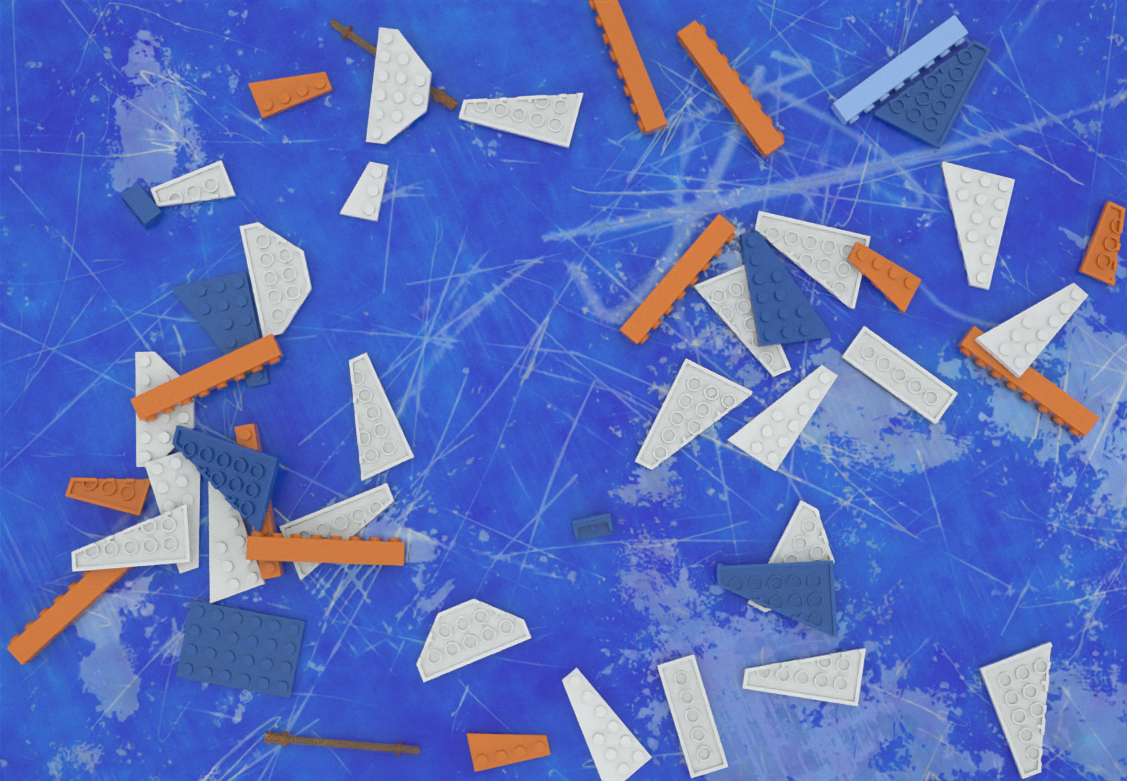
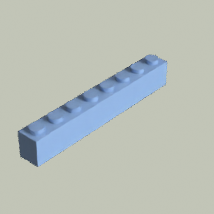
[830,15,968,125]

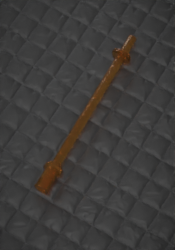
[329,19,459,111]
[264,731,420,758]

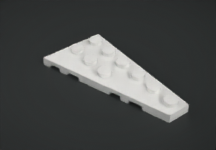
[349,353,414,481]

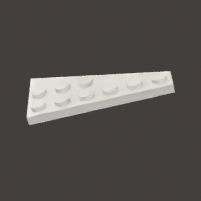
[459,93,583,149]
[693,265,791,377]
[974,283,1088,378]
[727,365,838,471]
[144,452,200,573]
[208,481,266,603]
[279,483,395,580]
[71,504,192,572]
[742,648,866,706]
[562,667,652,781]

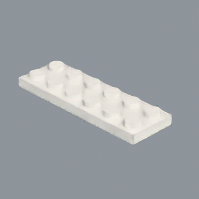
[841,326,958,425]
[657,654,728,778]

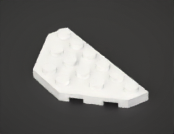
[366,27,432,144]
[240,222,312,337]
[135,352,195,467]
[747,500,835,612]
[416,598,531,682]

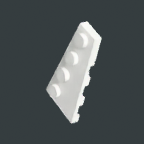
[151,160,236,207]

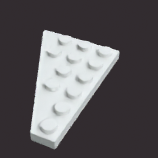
[941,162,1015,290]
[754,211,871,309]
[634,359,753,470]
[979,642,1052,779]

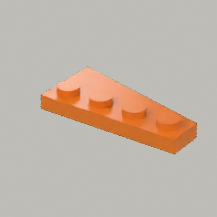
[248,72,333,119]
[1078,201,1126,286]
[847,242,922,313]
[65,478,151,517]
[466,733,551,772]

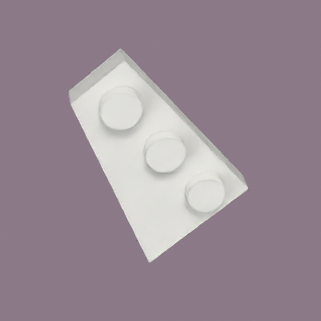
[340,162,389,222]

